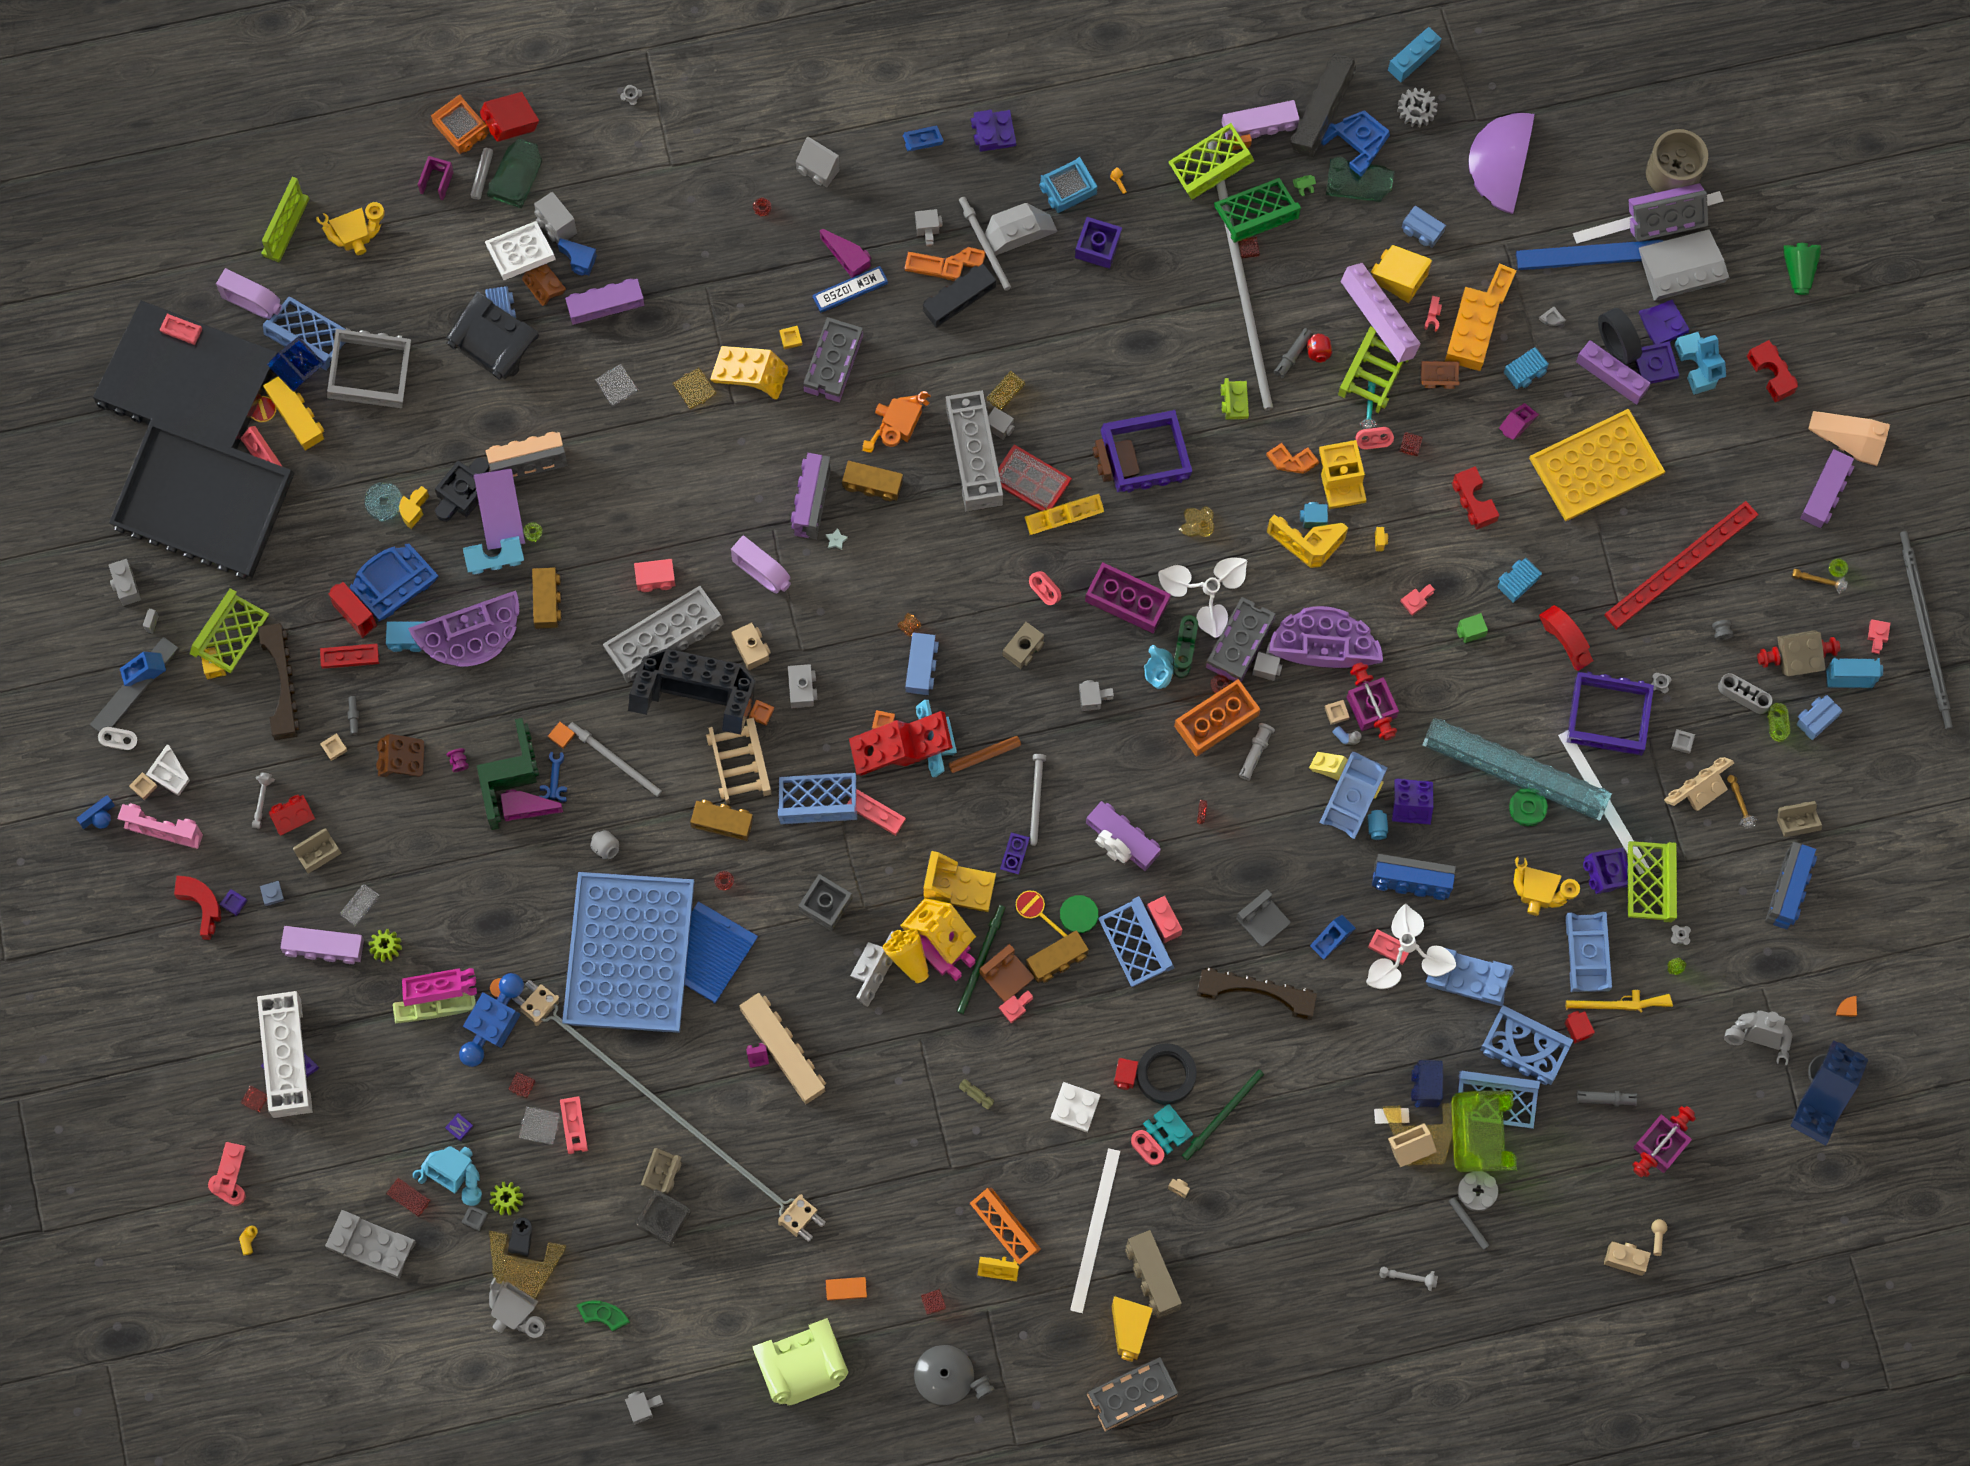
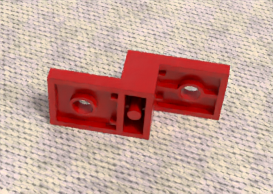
[849,711,953,776]

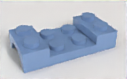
[1319,752,1387,839]
[1566,912,1612,992]
[1426,948,1514,1006]

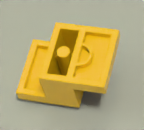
[1319,440,1367,509]

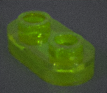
[1768,703,1790,742]

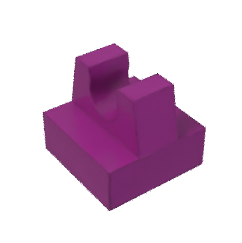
[746,1043,769,1068]

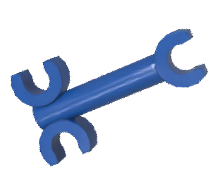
[539,752,567,802]

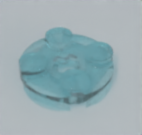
[365,483,402,522]

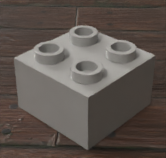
[534,192,577,244]

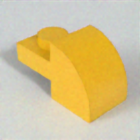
[399,486,429,529]

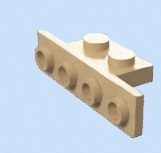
[1664,757,1734,811]

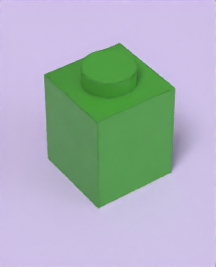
[1457,613,1488,643]

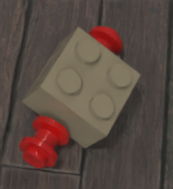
[1757,630,1840,676]

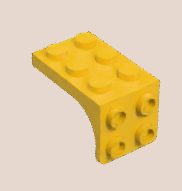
[710,346,788,399]

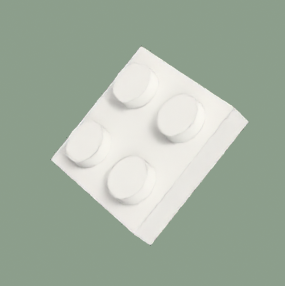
[1050,1082,1100,1133]

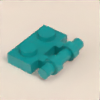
[1143,1104,1193,1155]

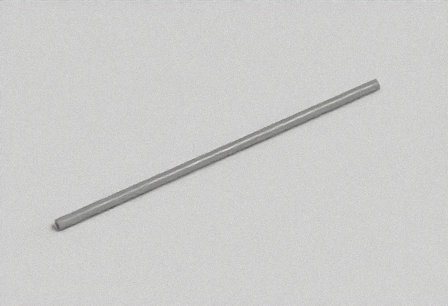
[1208,141,1273,411]

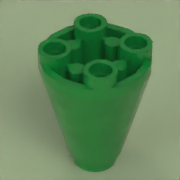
[1783,243,1821,295]

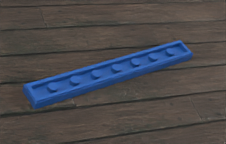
[1516,240,1663,270]

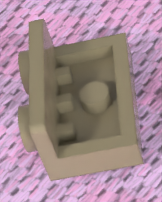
[1777,801,1822,838]
[293,828,342,874]
[641,1148,681,1194]

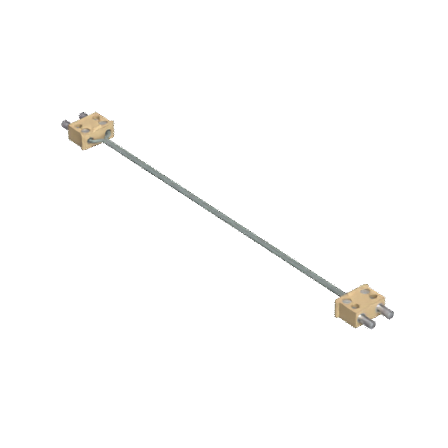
[512,980,825,1242]

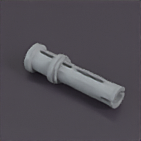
[1239,723,1275,781]

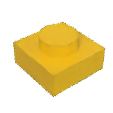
[779,326,802,350]
[1375,527,1388,551]

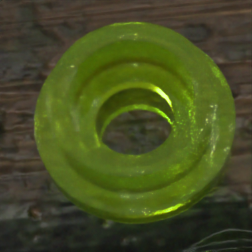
[523,522,542,541]
[1829,559,1848,577]
[1667,957,1687,975]

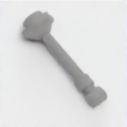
[252,773,275,829]
[1379,1267,1438,1291]

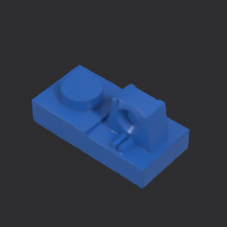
[903,126,944,151]

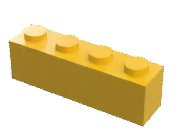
[263,374,324,451]

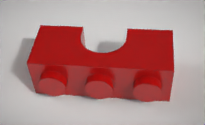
[1747,340,1798,403]
[1452,466,1499,530]

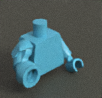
[413,1146,482,1206]

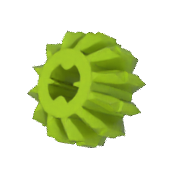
[369,929,402,962]
[490,1182,524,1216]

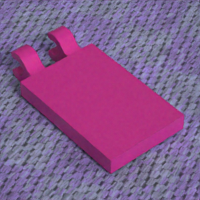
[920,931,976,981]
[402,968,477,1006]

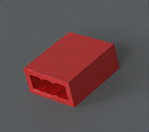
[480,92,539,142]
[328,582,377,638]

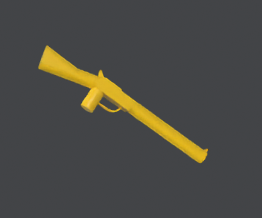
[1566,990,1673,1012]

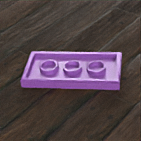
[474,468,525,550]

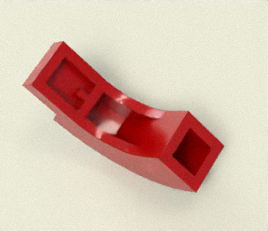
[1539,605,1593,671]
[174,876,221,940]

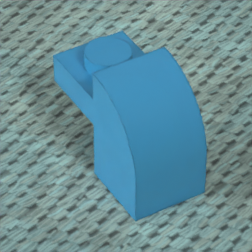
[1696,335,1726,382]

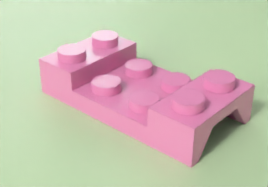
[117,803,203,849]

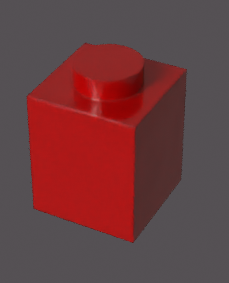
[1565,1011,1595,1044]
[1114,1058,1138,1090]

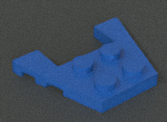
[1312,110,1390,176]

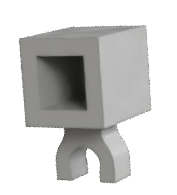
[915,209,942,246]
[1252,642,1282,681]
[1079,680,1114,711]
[625,1391,664,1425]

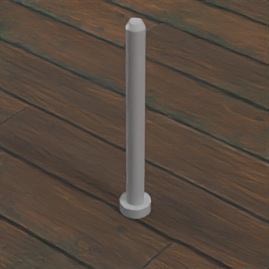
[1030,754,1046,846]

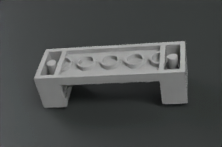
[946,390,1003,512]

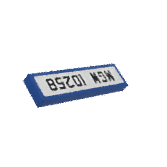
[813,266,888,313]

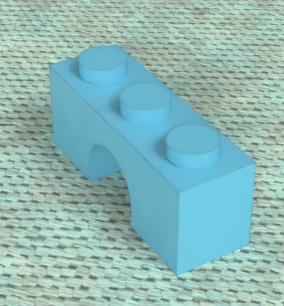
[1674,332,1719,394]
[463,536,524,574]

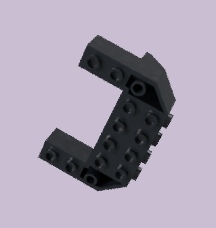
[628,649,755,735]

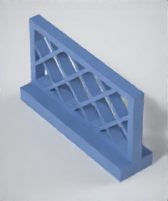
[263,297,346,370]
[778,773,857,824]
[1098,896,1174,987]
[1455,1071,1540,1128]

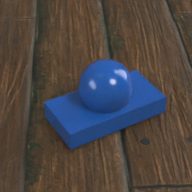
[76,795,115,829]

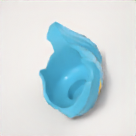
[1144,645,1174,689]

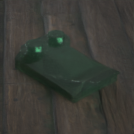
[487,138,542,209]
[1326,156,1394,202]

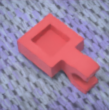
[1424,296,1442,332]
[1400,584,1435,616]
[1868,620,1890,654]
[999,991,1033,1023]

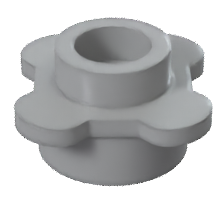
[620,85,642,105]
[1651,673,1671,693]
[1671,925,1691,945]

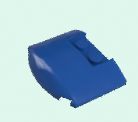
[350,544,439,621]

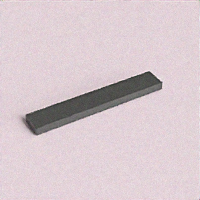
[90,637,179,737]

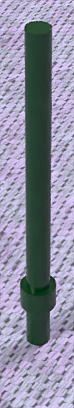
[956,905,1006,1015]
[1182,1069,1264,1161]

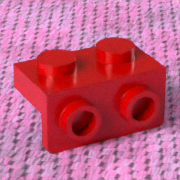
[269,795,315,836]

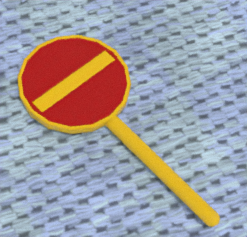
[251,396,276,422]
[1016,890,1067,937]

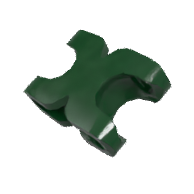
[1173,615,1198,678]

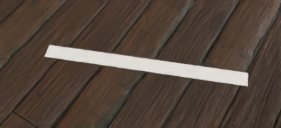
[1573,191,1723,244]
[1558,730,1649,874]
[1070,1148,1120,1313]

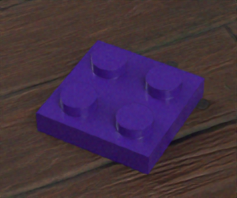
[1635,341,1679,384]

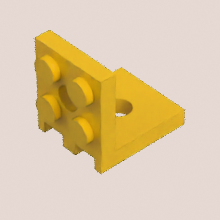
[900,898,976,964]

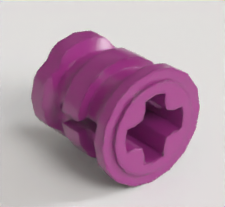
[446,748,469,772]

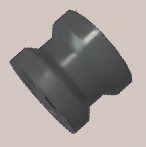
[1712,620,1734,640]
[970,1375,995,1400]

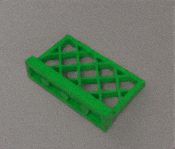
[1214,178,1301,243]

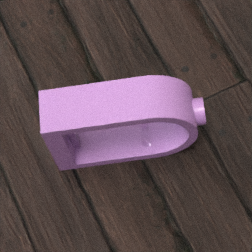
[216,268,282,319]
[731,535,791,594]

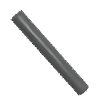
[1448,1197,1490,1250]

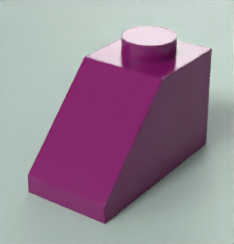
[1499,403,1539,440]

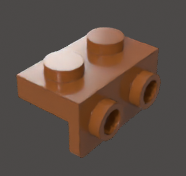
[522,264,566,306]
[1420,361,1460,389]

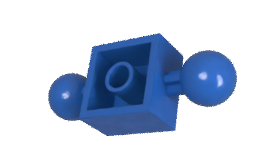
[459,973,524,1067]

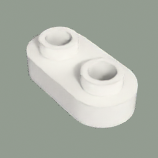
[98,727,137,750]

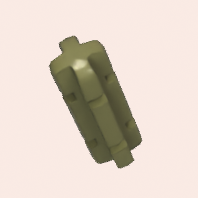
[959,1079,994,1109]

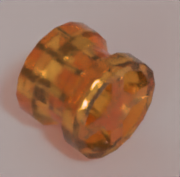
[897,613,921,637]

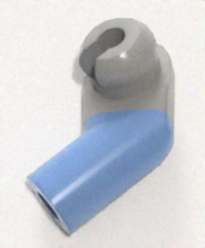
[1333,726,1362,745]

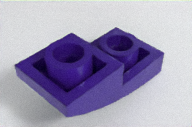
[1000,832,1030,874]

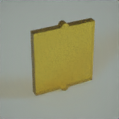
[673,367,716,410]

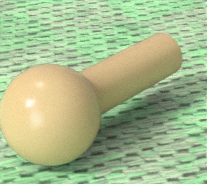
[1651,1219,1667,1256]

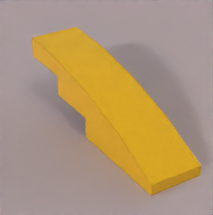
[1025,494,1104,535]

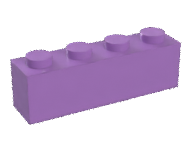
[565,279,644,325]
[1576,340,1651,405]
[1800,449,1854,528]
[1086,801,1161,871]

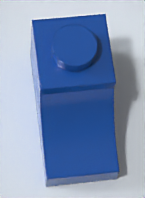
[558,238,597,276]
[120,651,166,686]
[1310,915,1356,960]

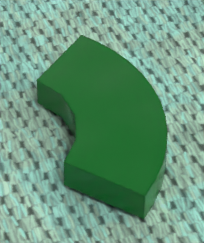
[577,1300,630,1332]

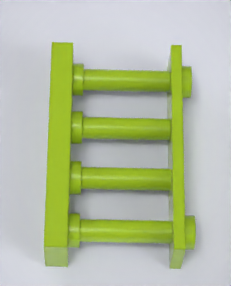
[1338,326,1409,414]

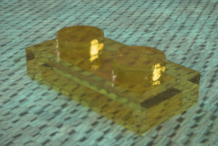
[987,371,1025,411]

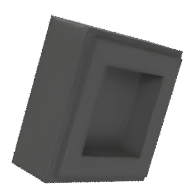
[461,1206,488,1232]

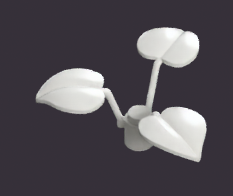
[1158,558,1247,638]
[1366,904,1456,989]

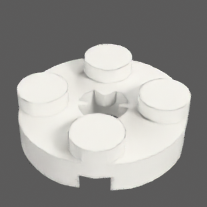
[1095,830,1132,863]

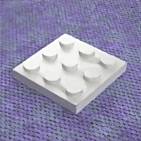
[485,221,556,280]

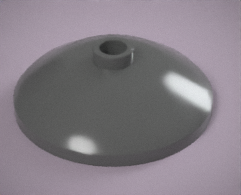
[914,1345,974,1406]

